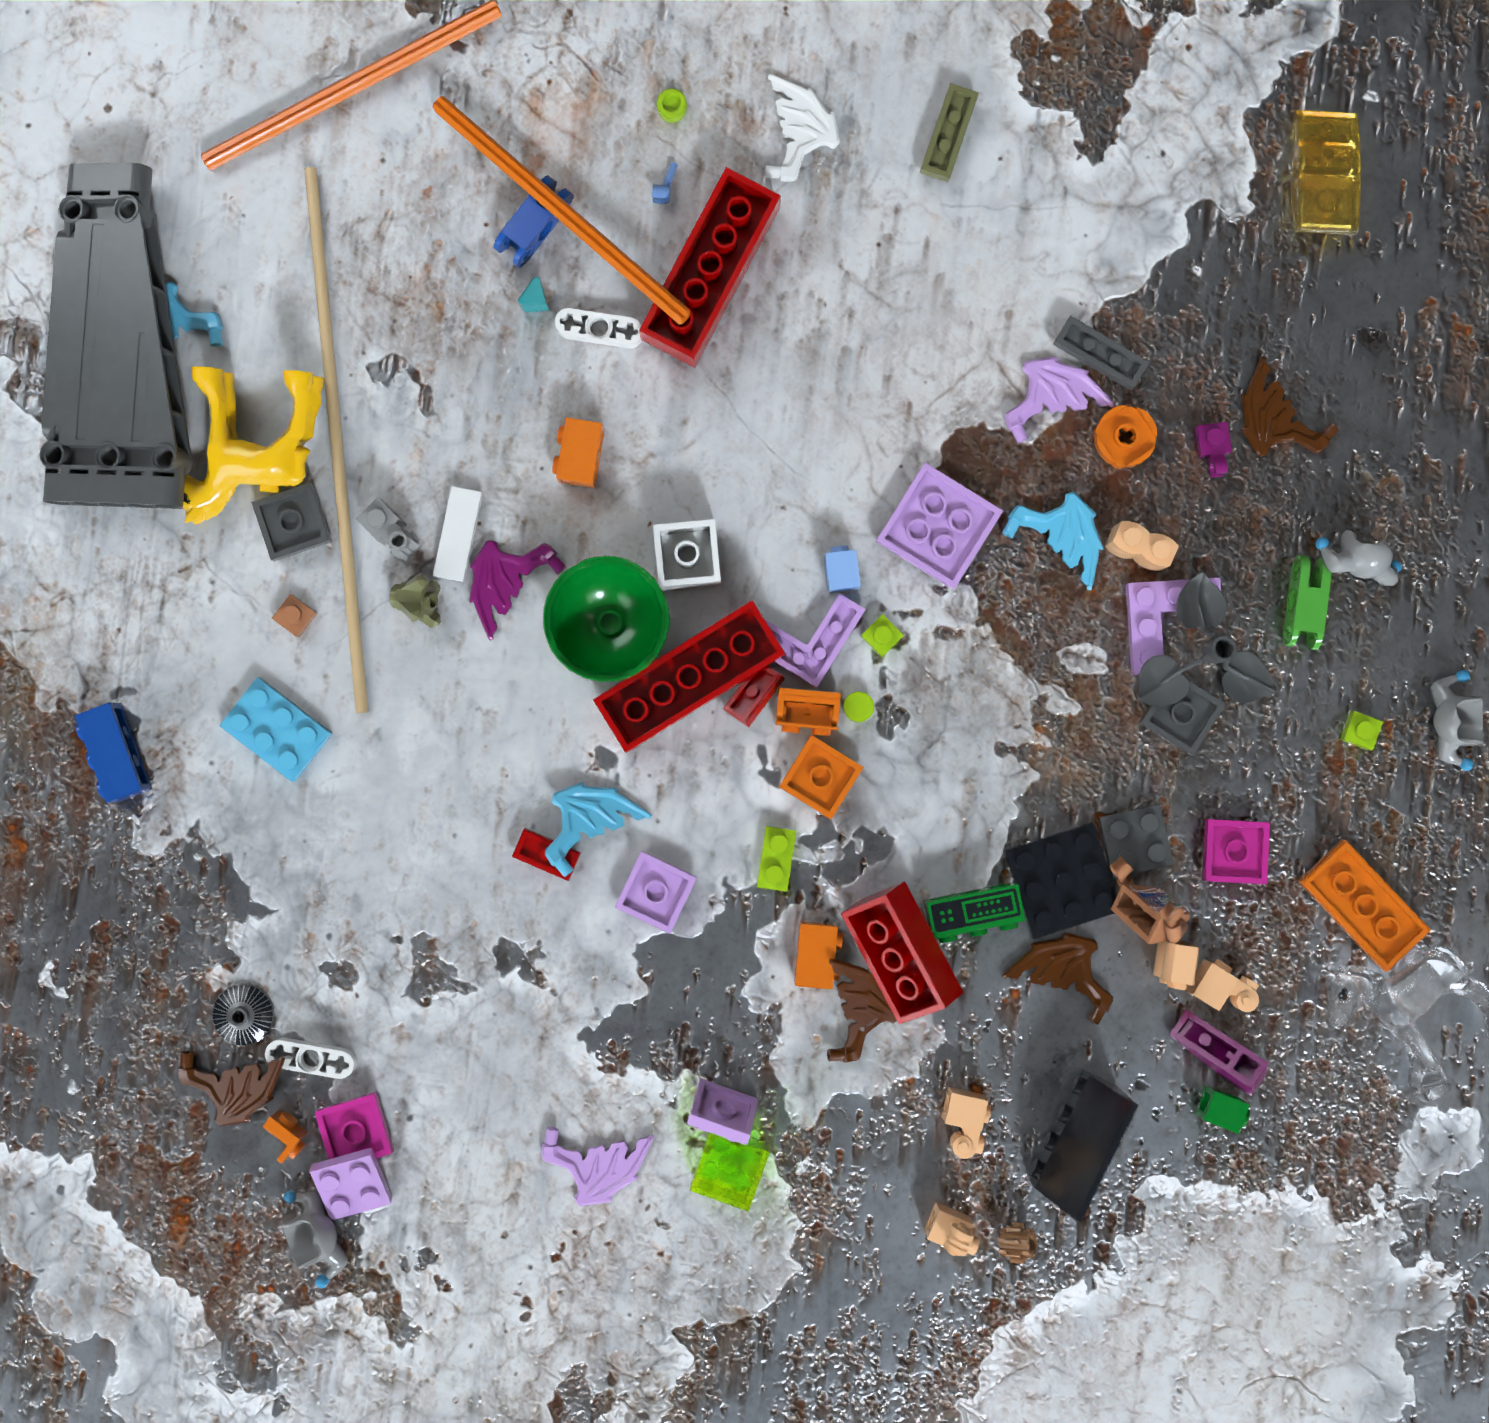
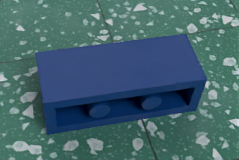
[74,702,152,803]

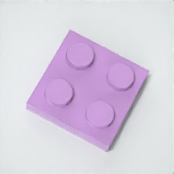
[615,851,697,934]
[687,1078,758,1145]
[310,1147,392,1220]

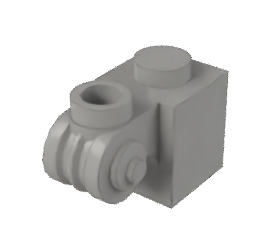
[356,497,420,561]

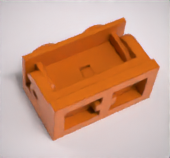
[552,417,605,489]
[775,687,841,736]
[794,921,843,990]

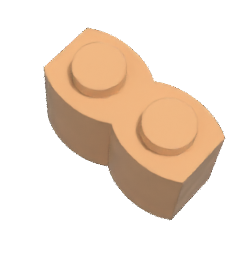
[1105,521,1179,571]
[1153,940,1199,990]

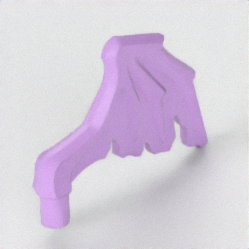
[1004,357,1116,444]
[542,1127,654,1206]

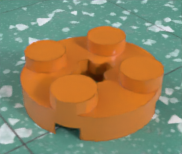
[1093,405,1157,469]

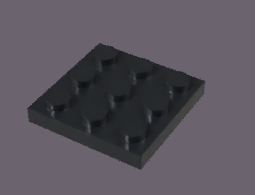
[1003,822,1117,939]

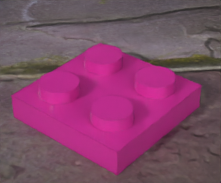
[1202,819,1270,884]
[314,1091,394,1159]

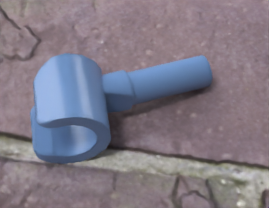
[652,162,678,204]

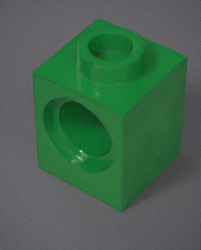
[1195,1085,1250,1134]

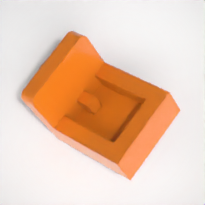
[262,1110,308,1164]

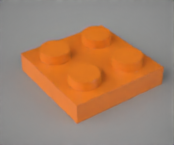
[779,735,864,820]

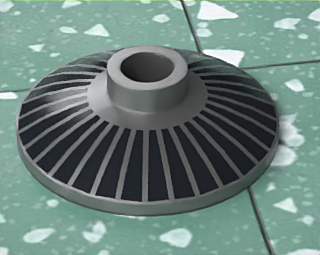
[212,984,275,1046]

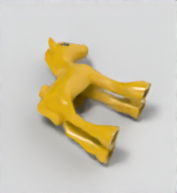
[169,366,324,525]

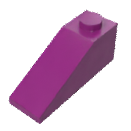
[1169,1009,1269,1096]

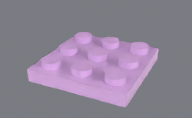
[875,463,1003,590]

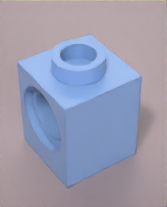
[824,546,861,593]

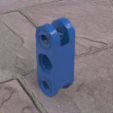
[493,175,574,268]

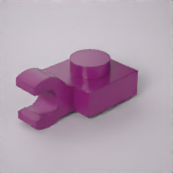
[1194,422,1232,478]

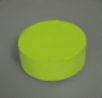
[656,88,687,123]
[843,691,874,722]

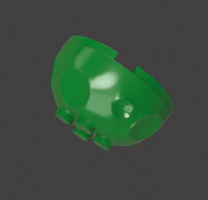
[543,556,670,682]

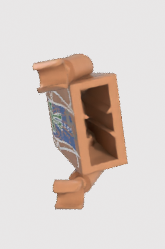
[1109,856,1190,944]

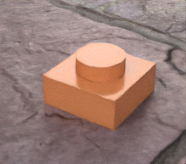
[272,594,317,637]

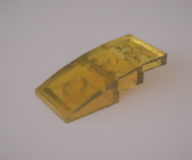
[1290,110,1361,235]

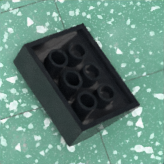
[1029,1069,1138,1223]

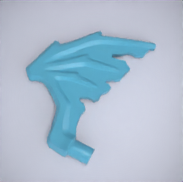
[165,281,223,347]
[1002,492,1103,590]
[545,782,652,877]

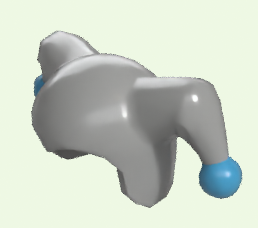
[1315,530,1402,586]
[1430,669,1484,771]
[282,1190,348,1288]

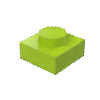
[860,614,904,658]
[1340,711,1383,750]

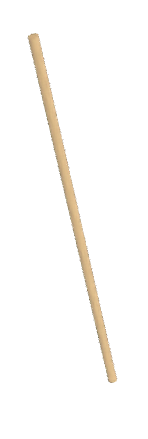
[304,167,368,713]

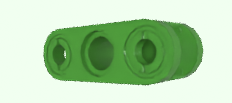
[1283,555,1332,650]

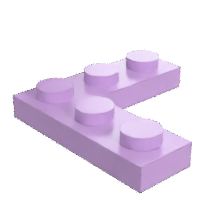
[1125,578,1221,676]
[766,593,866,688]

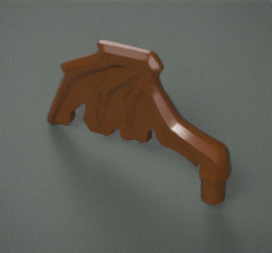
[1241,356,1339,456]
[1002,932,1113,1025]
[827,959,897,1063]
[178,1050,285,1126]

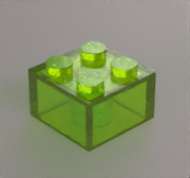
[689,1132,770,1212]

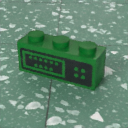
[923,882,1026,943]

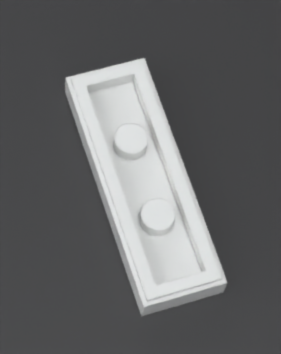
[433,486,483,583]

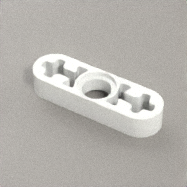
[555,308,642,348]
[265,1037,357,1079]

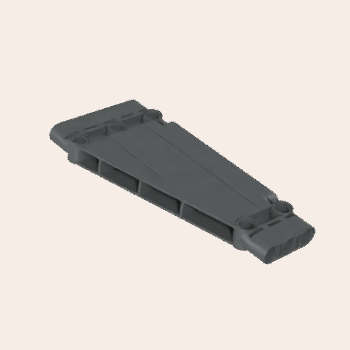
[39,163,193,509]

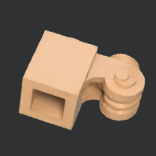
[1185,959,1259,1012]
[941,1087,991,1159]
[924,1202,980,1256]

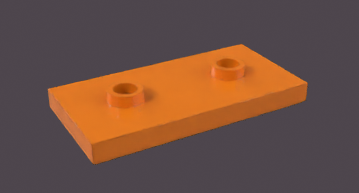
[1298,839,1431,973]

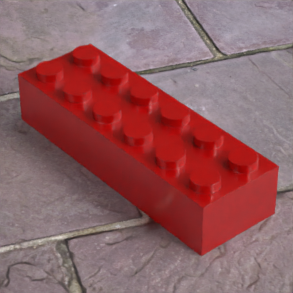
[639,167,781,368]
[593,600,787,753]

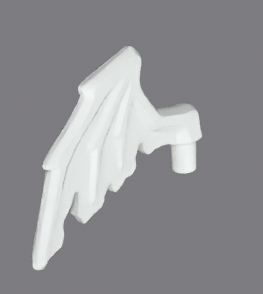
[765,74,840,181]

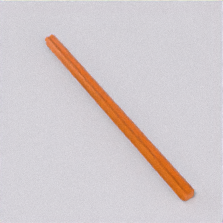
[201,0,501,170]
[432,96,691,325]

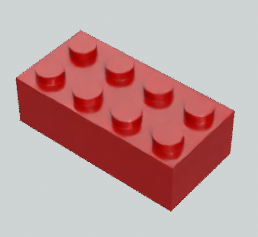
[840,881,964,1024]

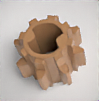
[998,1222,1037,1264]

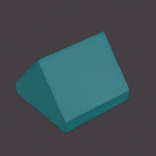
[518,277,549,313]

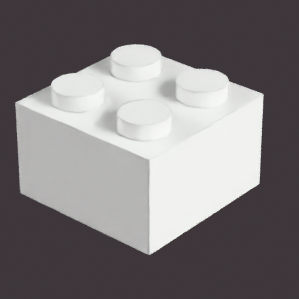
[653,519,721,591]

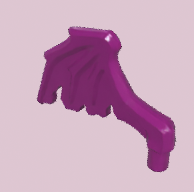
[469,540,566,640]

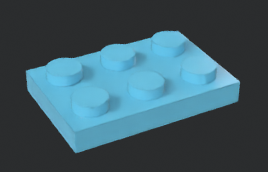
[219,677,333,782]

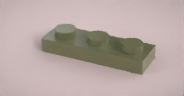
[920,83,979,183]

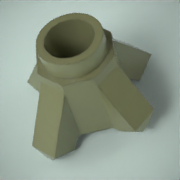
[389,573,441,628]

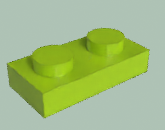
[757,826,796,892]

